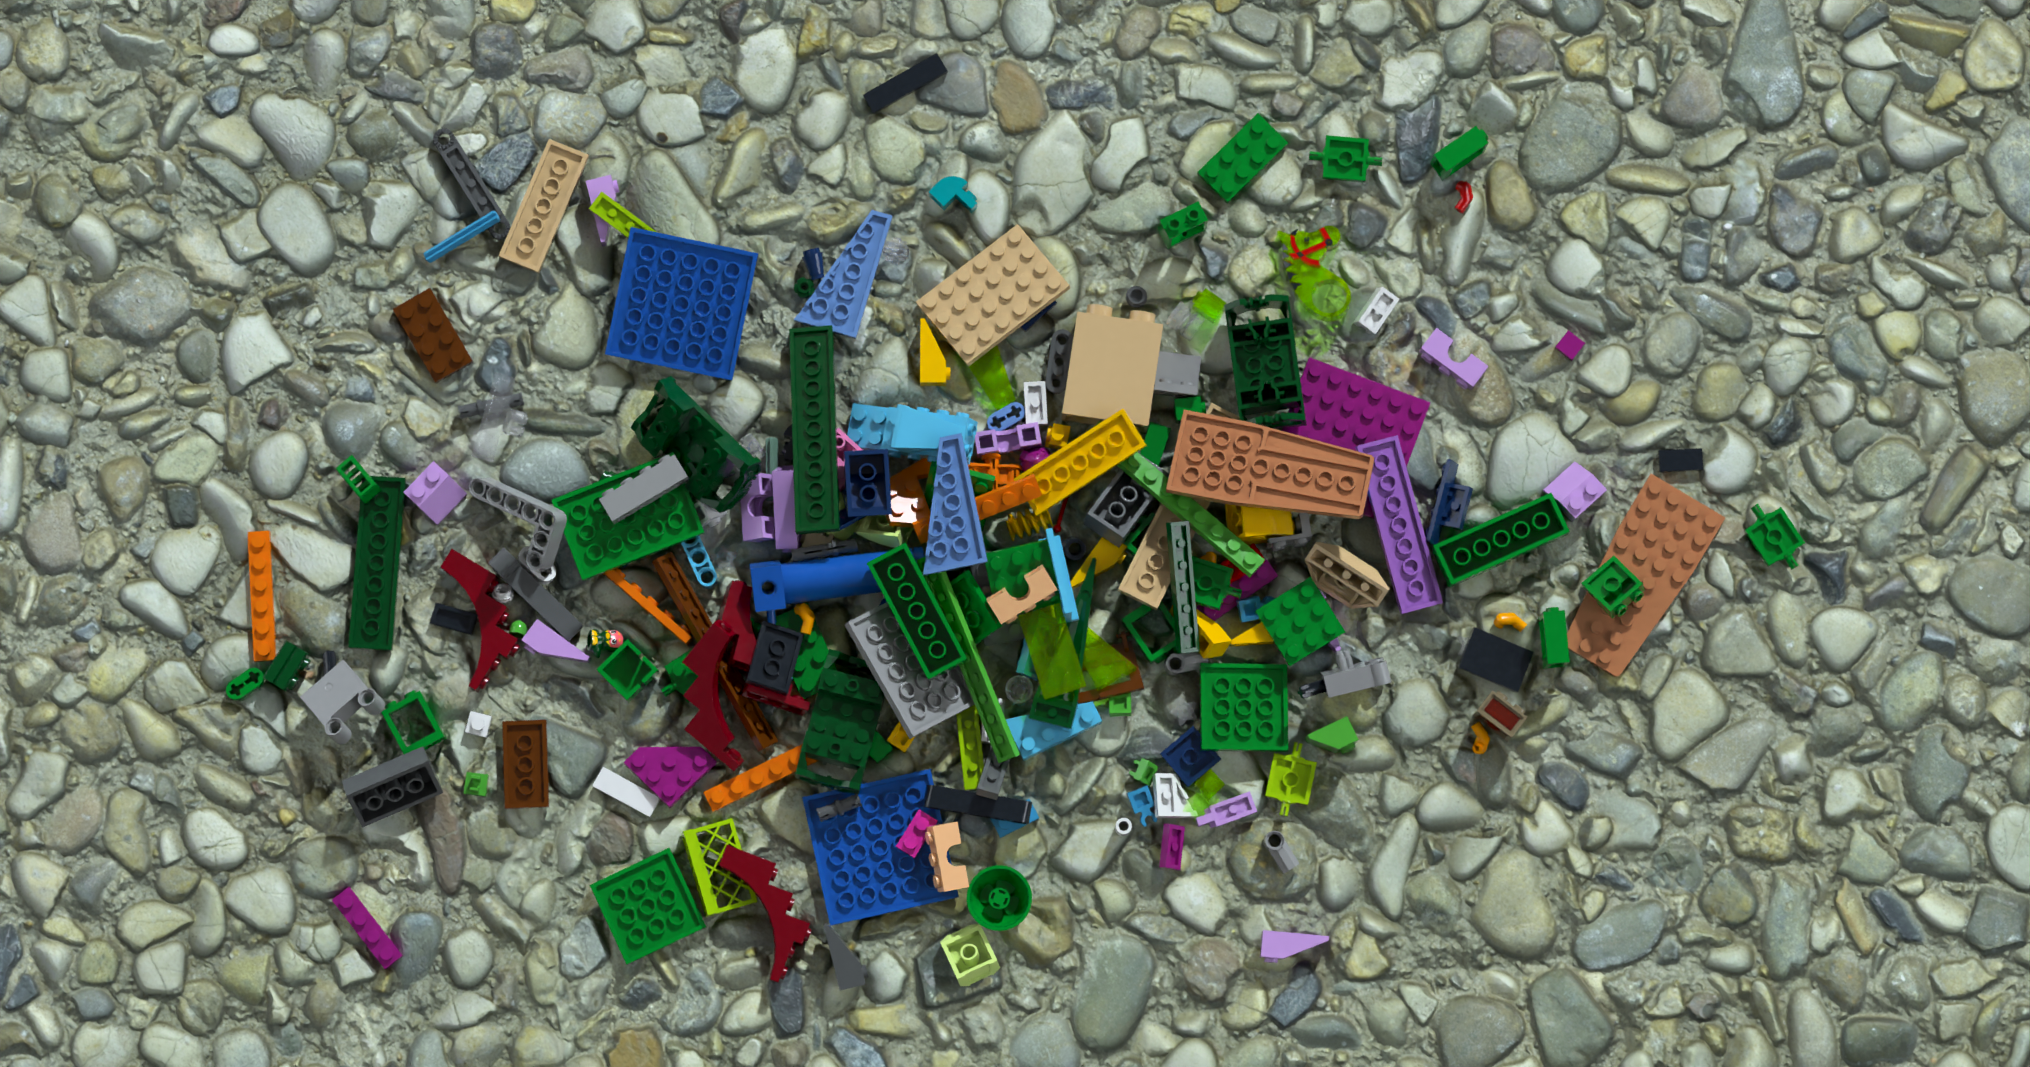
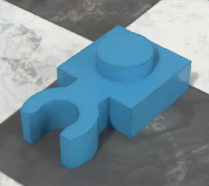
[1236,596,1275,622]
[1126,785,1157,827]

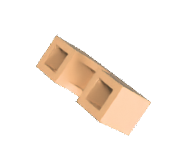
[986,565,1057,624]
[925,822,969,892]

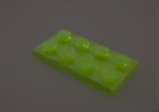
[1018,603,1087,700]

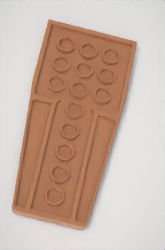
[1166,410,1374,519]
[1567,474,1725,677]

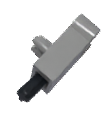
[300,650,385,745]
[1298,650,1391,699]

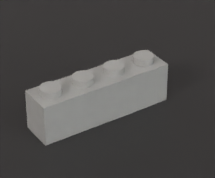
[599,455,689,524]

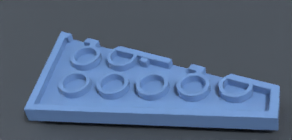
[794,210,893,339]
[923,433,988,576]

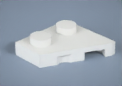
[1152,773,1198,818]

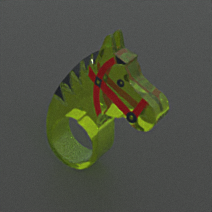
[1277,226,1351,322]

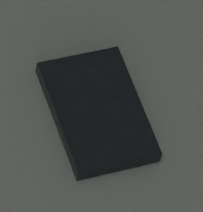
[745,621,804,696]
[1457,627,1534,693]

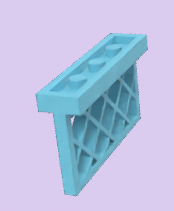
[1038,528,1079,625]

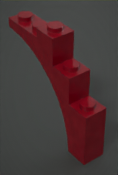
[440,549,520,692]
[718,845,812,983]

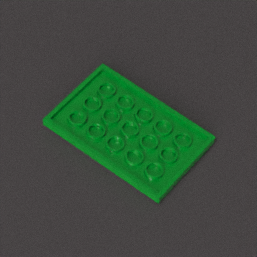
[551,452,705,581]

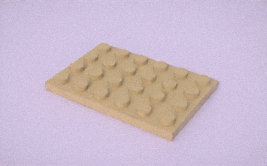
[916,224,1070,367]

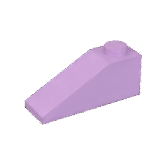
[586,175,620,247]
[522,619,591,663]
[1260,930,1329,963]

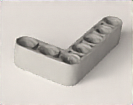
[469,477,567,571]

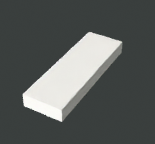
[593,767,660,817]

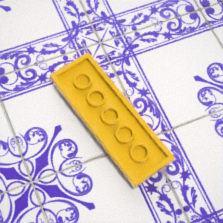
[1014,409,1147,516]

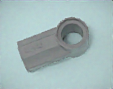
[1164,652,1208,675]
[1263,831,1299,874]

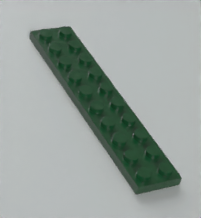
[789,325,840,535]

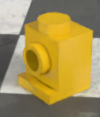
[1045,423,1071,450]

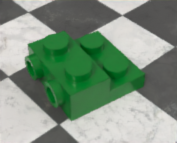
[1581,556,1645,619]

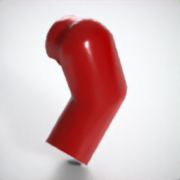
[1454,181,1473,214]

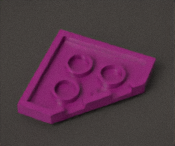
[624,747,717,808]

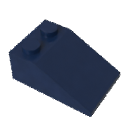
[843,449,892,517]

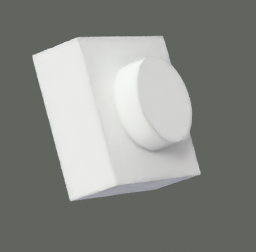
[465,711,492,738]

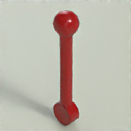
[1053,496,1070,533]

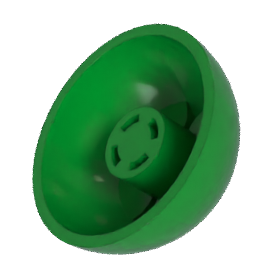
[967,865,1032,931]

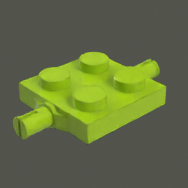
[1265,742,1317,817]

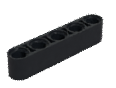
[923,785,1032,824]

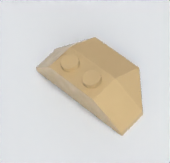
[1305,542,1389,609]

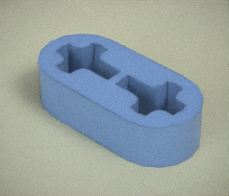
[987,402,1025,431]

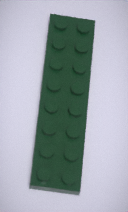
[348,476,406,651]

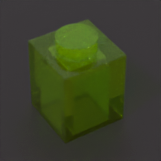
[1192,288,1227,324]
[1193,769,1225,802]

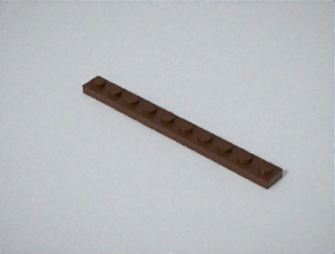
[652,552,778,751]

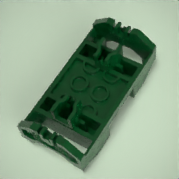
[1224,294,1307,428]
[631,376,762,513]
[795,649,885,794]

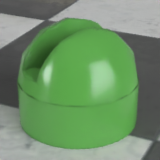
[509,620,527,638]

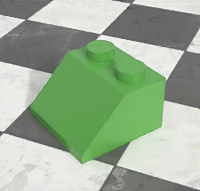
[1305,716,1359,754]

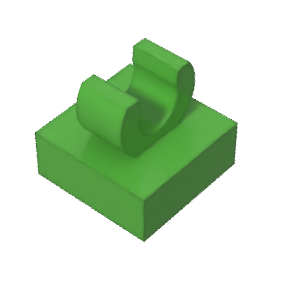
[1129,758,1158,787]
[464,772,489,797]

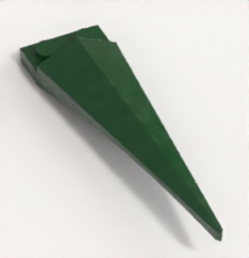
[1029,557,1096,729]

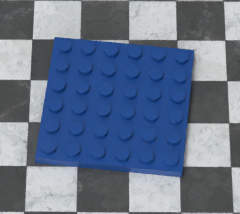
[605,227,758,380]
[802,769,959,926]

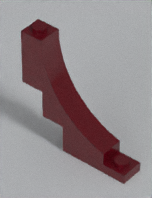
[717,580,810,716]
[682,619,744,771]

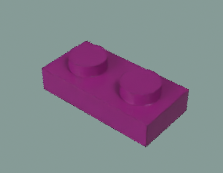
[1159,824,1185,870]

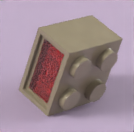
[1472,690,1527,742]

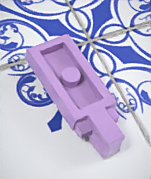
[1195,791,1257,828]

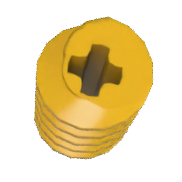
[1005,508,1053,542]

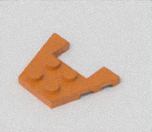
[886,458,931,528]

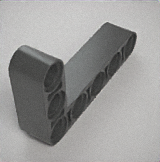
[488,547,584,642]

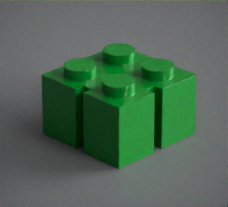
[596,639,660,703]

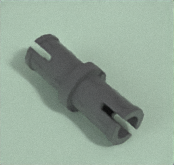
[816,794,862,822]

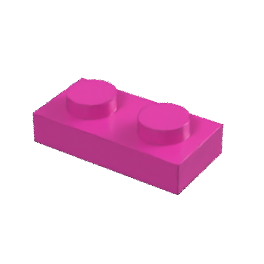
[896,809,938,859]

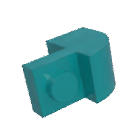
[928,176,977,213]

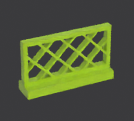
[681,818,757,918]

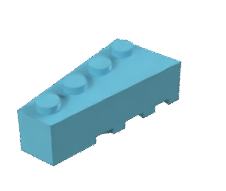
[1006,701,1102,761]

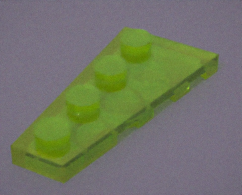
[966,345,1016,411]

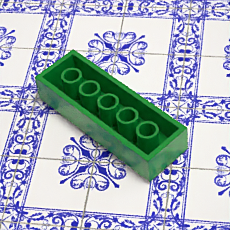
[1431,492,1570,588]
[867,542,968,681]

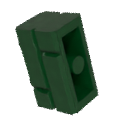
[263,640,311,692]

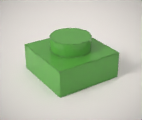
[1109,693,1131,717]

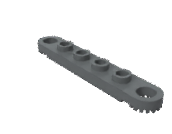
[433,128,511,240]

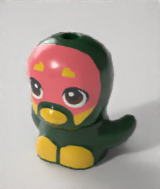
[587,629,624,658]

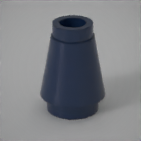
[802,247,824,280]

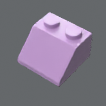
[403,461,467,525]
[1543,462,1607,522]

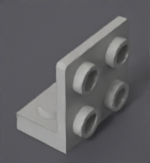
[1153,351,1201,398]
[1266,513,1312,551]

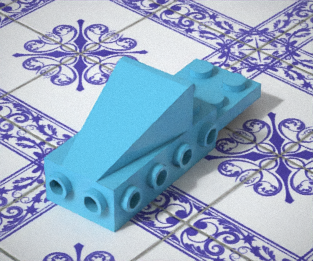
[847,403,978,464]

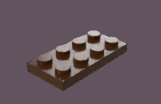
[393,288,473,384]
[502,720,549,809]

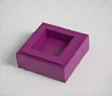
[1555,330,1585,361]

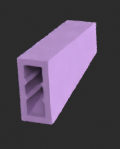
[772,465,801,553]

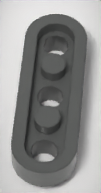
[1045,329,1073,394]

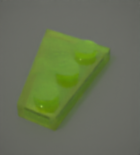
[1083,627,1136,691]

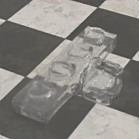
[472,372,528,462]

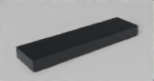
[863,53,948,114]

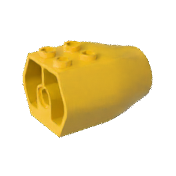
[1225,504,1295,545]

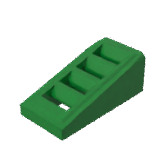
[335,455,381,503]

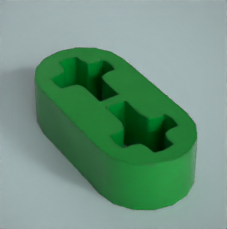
[226,668,265,701]

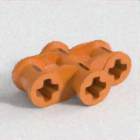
[968,453,1022,490]

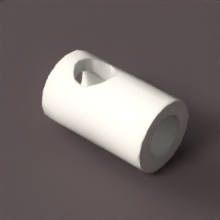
[1115,818,1132,836]

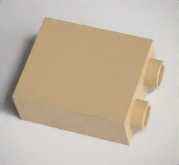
[1062,304,1163,433]

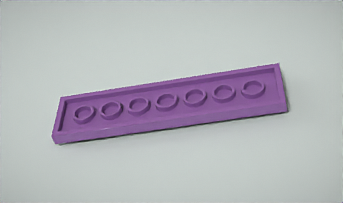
[1355,435,1443,614]

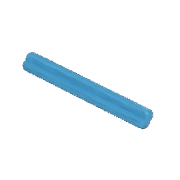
[424,211,500,263]

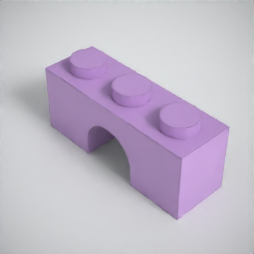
[1419,328,1489,390]
[974,422,1042,458]
[740,473,775,543]

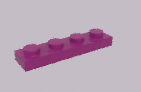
[1196,558,1278,622]
[332,887,403,970]

